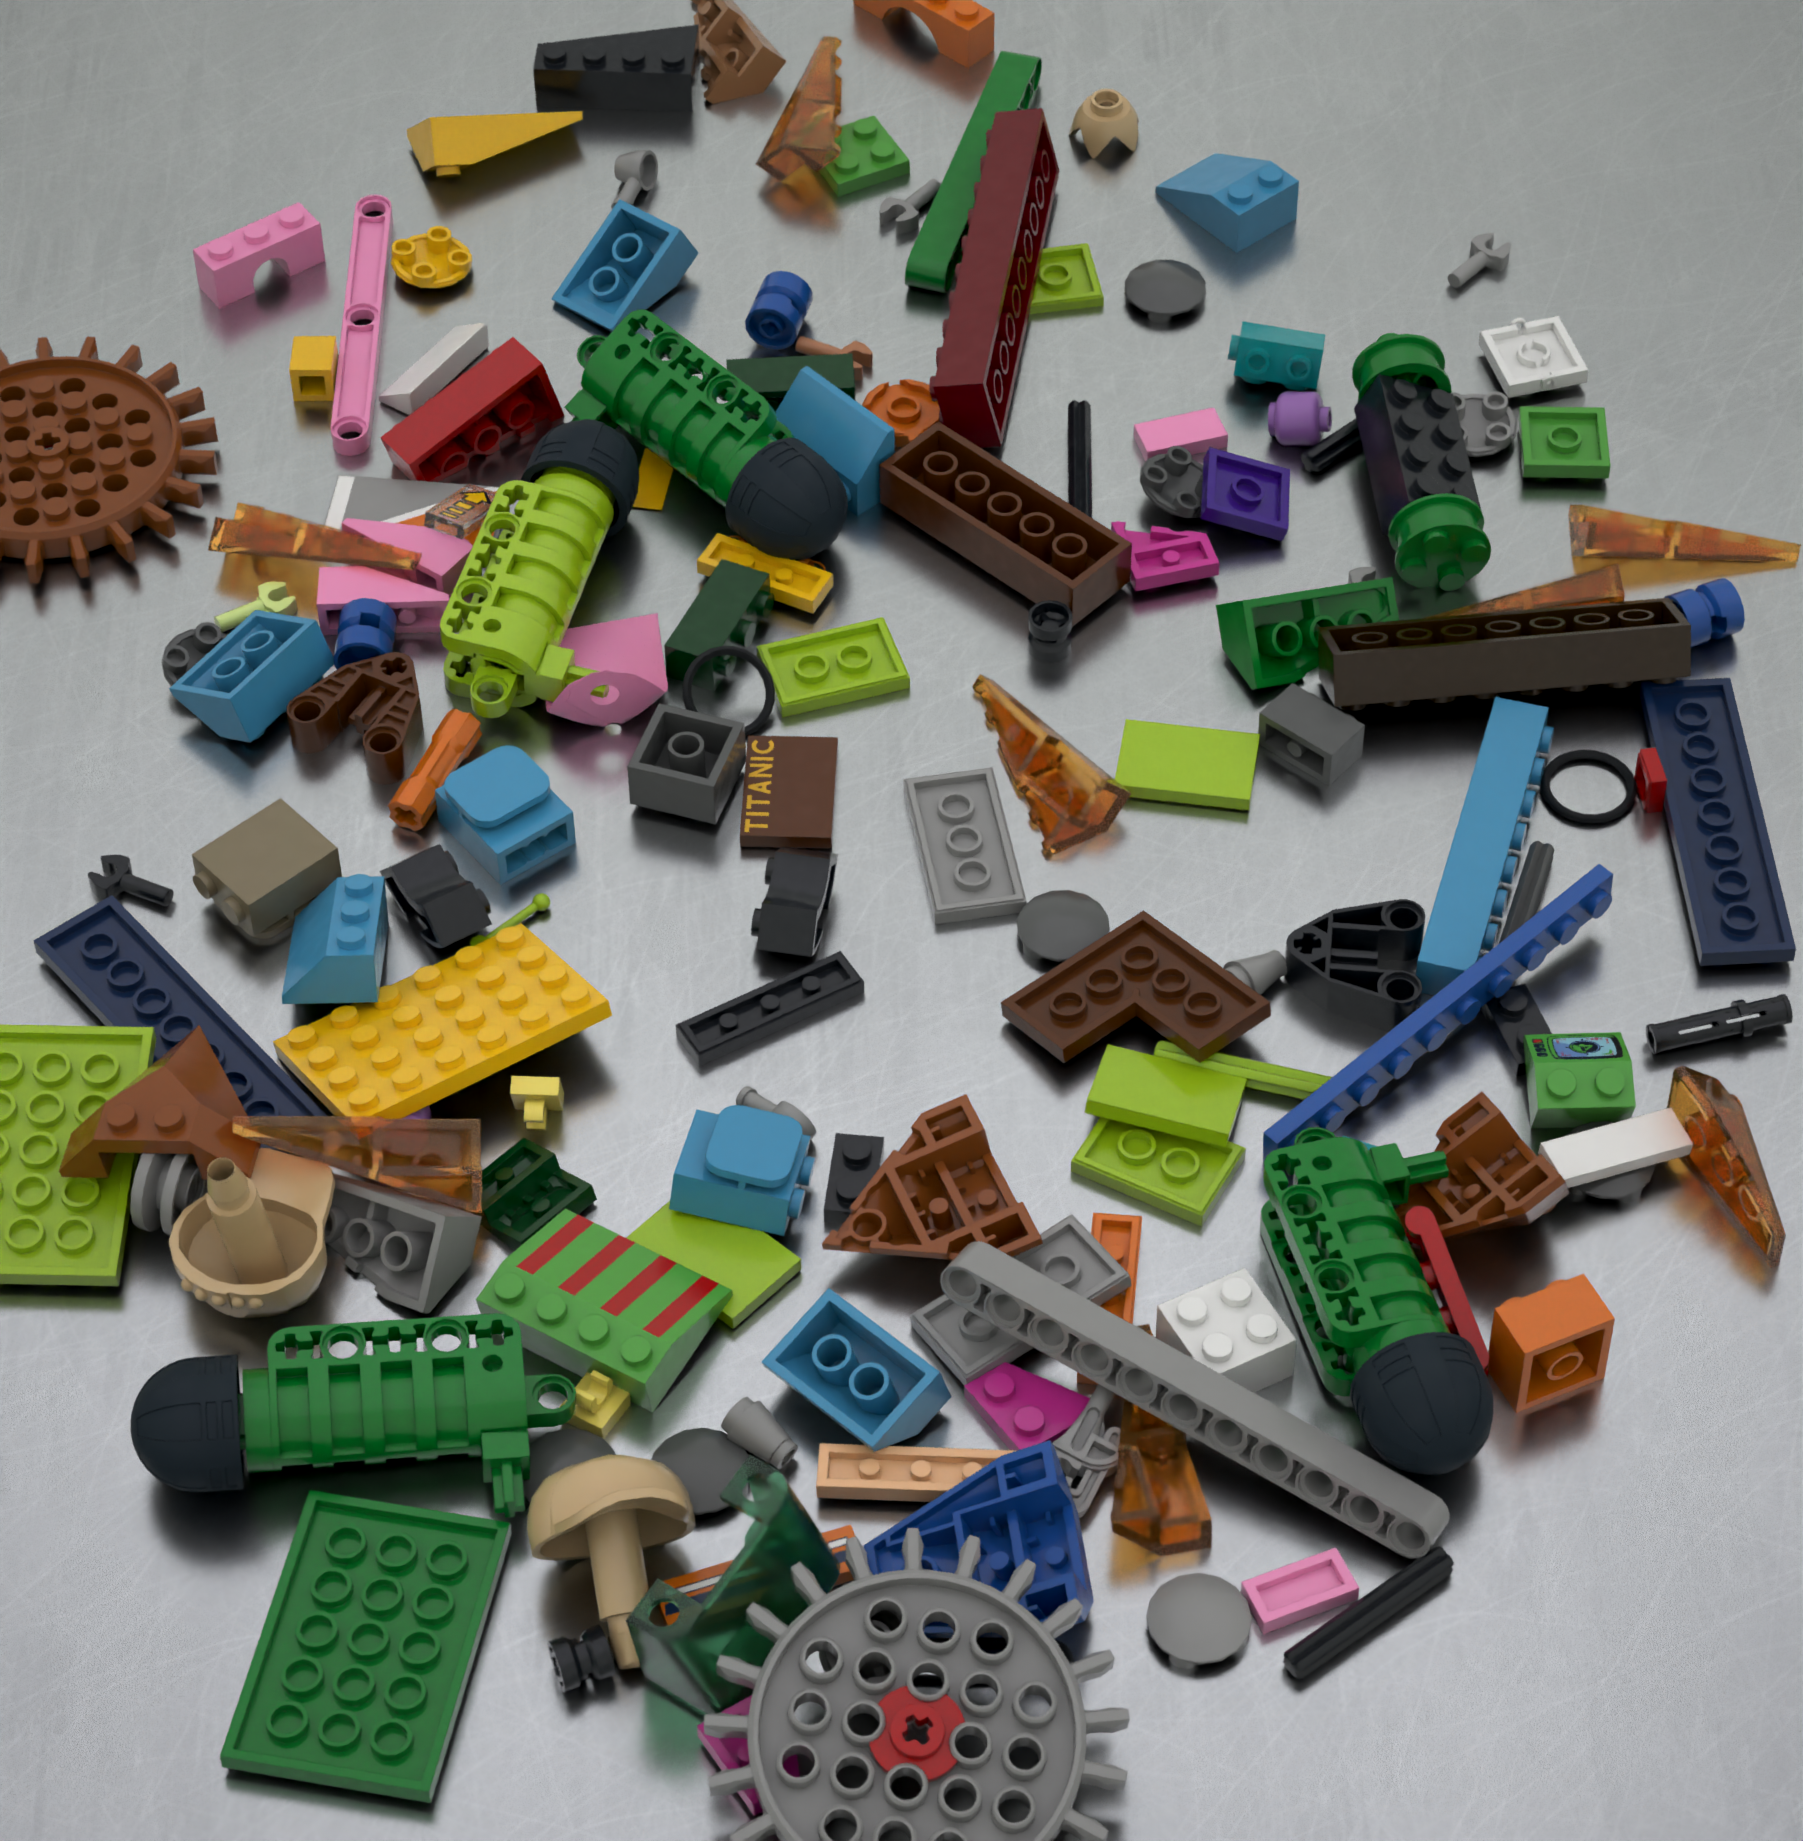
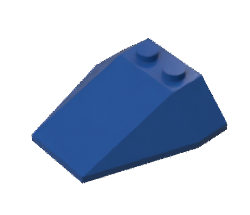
[864,1440,1094,1638]

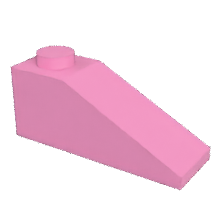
[341,518,473,597]
[317,566,450,635]

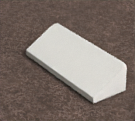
[379,323,489,415]

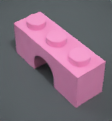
[193,202,325,309]

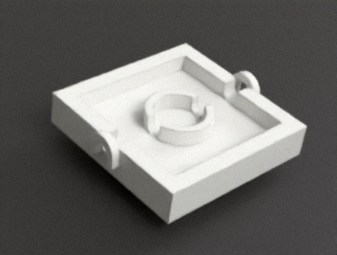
[1479,316,1589,398]

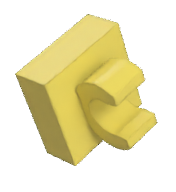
[510,1076,564,1131]
[559,1370,631,1439]

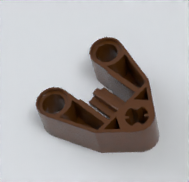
[287,652,423,785]

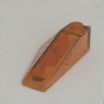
[1667,1065,1786,1268]

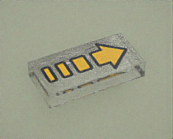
[424,483,496,539]

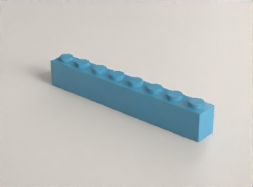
[1416,697,1554,995]

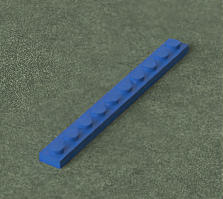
[1263,864,1613,1161]

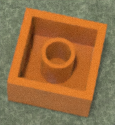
[1488,1274,1615,1413]

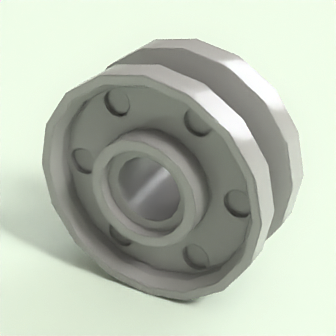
[130,1153,208,1237]

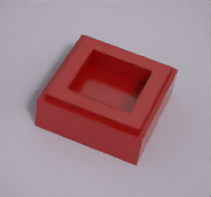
[1634,747,1667,813]

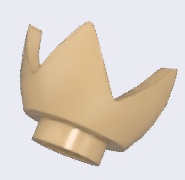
[1069,89,1139,159]

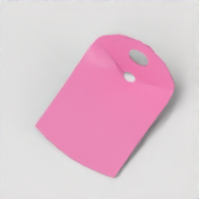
[546,613,668,727]

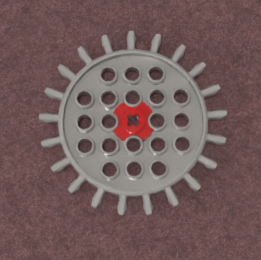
[704,1528,1130,1841]

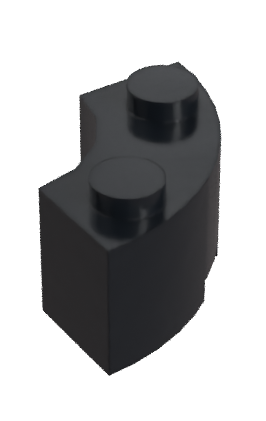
[380,844,492,948]
[751,847,838,957]

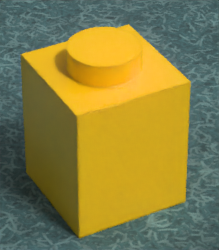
[289,336,338,401]

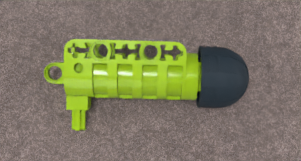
[440,419,639,718]

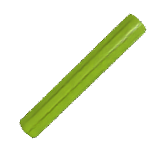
[1154,1040,1332,1100]

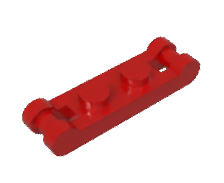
[1405,1206,1489,1378]

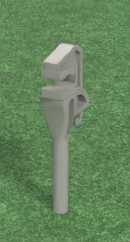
[1053,1325,1144,1519]

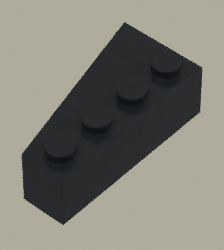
[533,25,700,112]

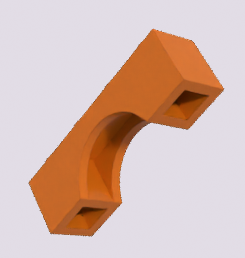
[853,0,994,68]

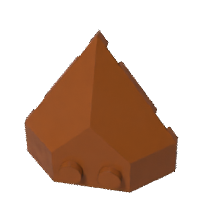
[59,1025,261,1180]
[1393,1092,1569,1249]
[822,1094,1043,1260]

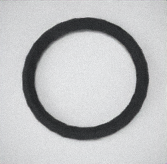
[682,646,775,737]
[1540,750,1637,823]

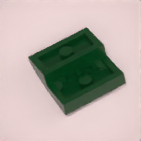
[453,1138,597,1250]

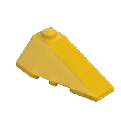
[407,111,583,178]

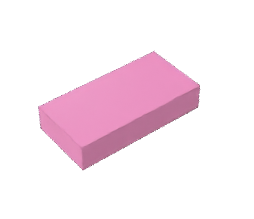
[1133,407,1228,462]
[1241,1547,1359,1634]

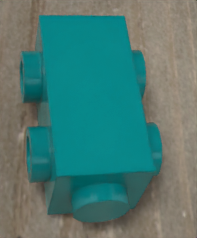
[1228,321,1325,391]

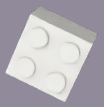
[1156,1268,1296,1393]

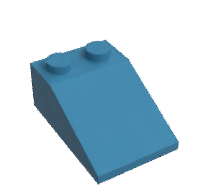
[1155,153,1299,253]
[551,199,699,332]

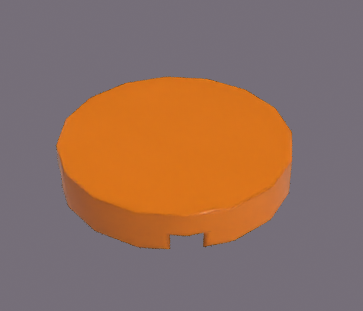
[862,379,940,447]

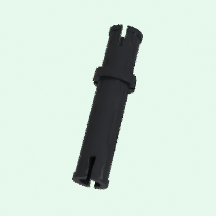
[1646,994,1793,1054]

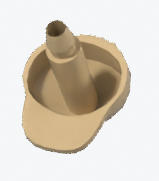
[169,1148,335,1319]
[527,1455,696,1669]

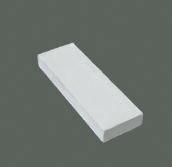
[1538,1107,1693,1188]

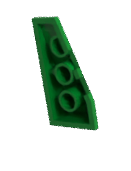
[1216,577,1399,689]

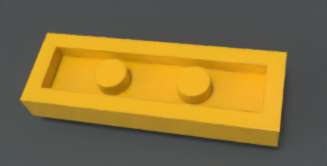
[697,533,833,614]

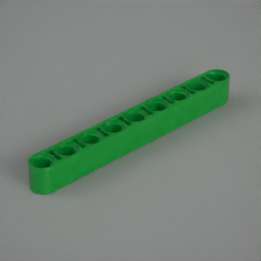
[905,51,1042,293]

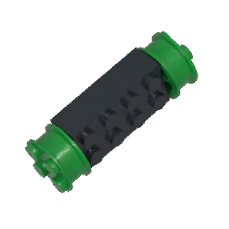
[1352,333,1491,591]

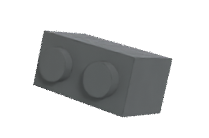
[1258,683,1365,786]

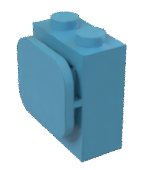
[435,745,576,885]
[669,1105,816,1236]

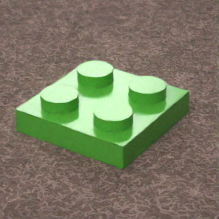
[803,115,910,197]
[1518,406,1610,479]

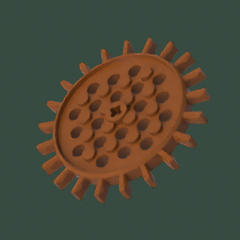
[0,336,218,583]

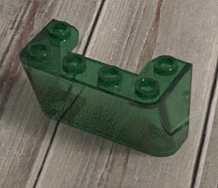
[626,1455,840,1714]

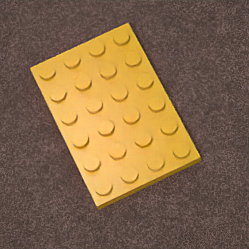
[273,923,612,1140]

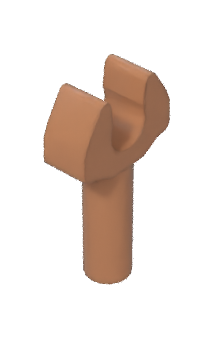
[795,336,873,381]

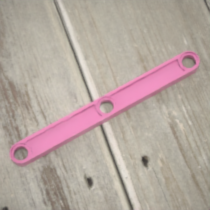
[331,195,393,456]

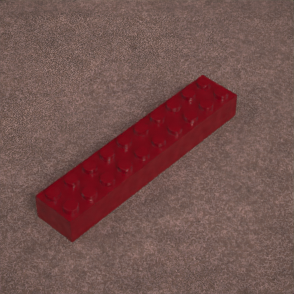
[929,108,1060,448]

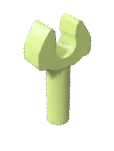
[214,582,297,633]

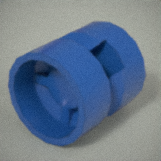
[745,271,813,350]
[1664,578,1745,648]
[334,598,397,670]

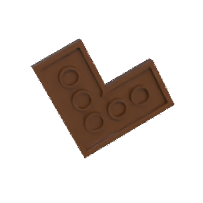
[1001,910,1271,1063]

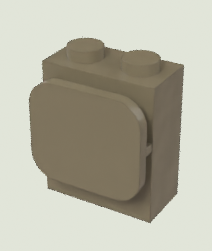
[192,798,342,939]

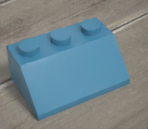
[776,366,895,516]
[169,610,334,743]
[282,874,389,1004]
[762,1288,951,1452]

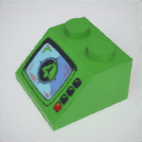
[1523,1032,1636,1129]

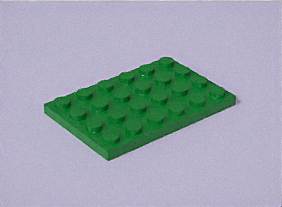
[220,1490,512,1803]

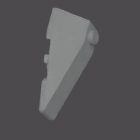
[325,1173,482,1313]

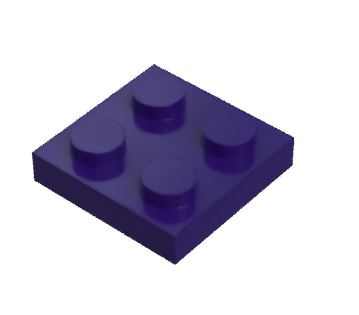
[1201,447,1290,541]

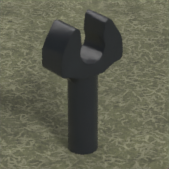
[88,855,174,907]

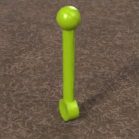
[470,893,550,946]

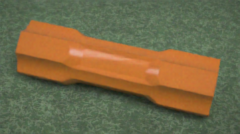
[388,708,482,831]

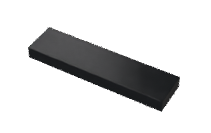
[676,951,864,1067]

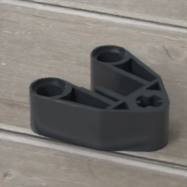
[1284,899,1426,1032]

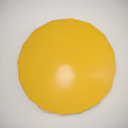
[391,226,472,289]

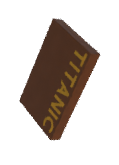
[740,735,838,848]

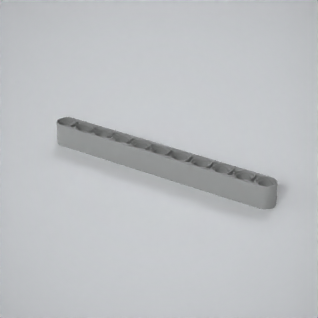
[940,1241,1450,1558]

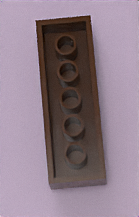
[879,421,1132,627]

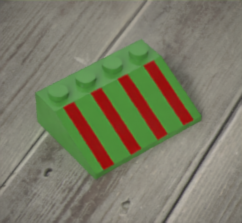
[476,1208,733,1413]

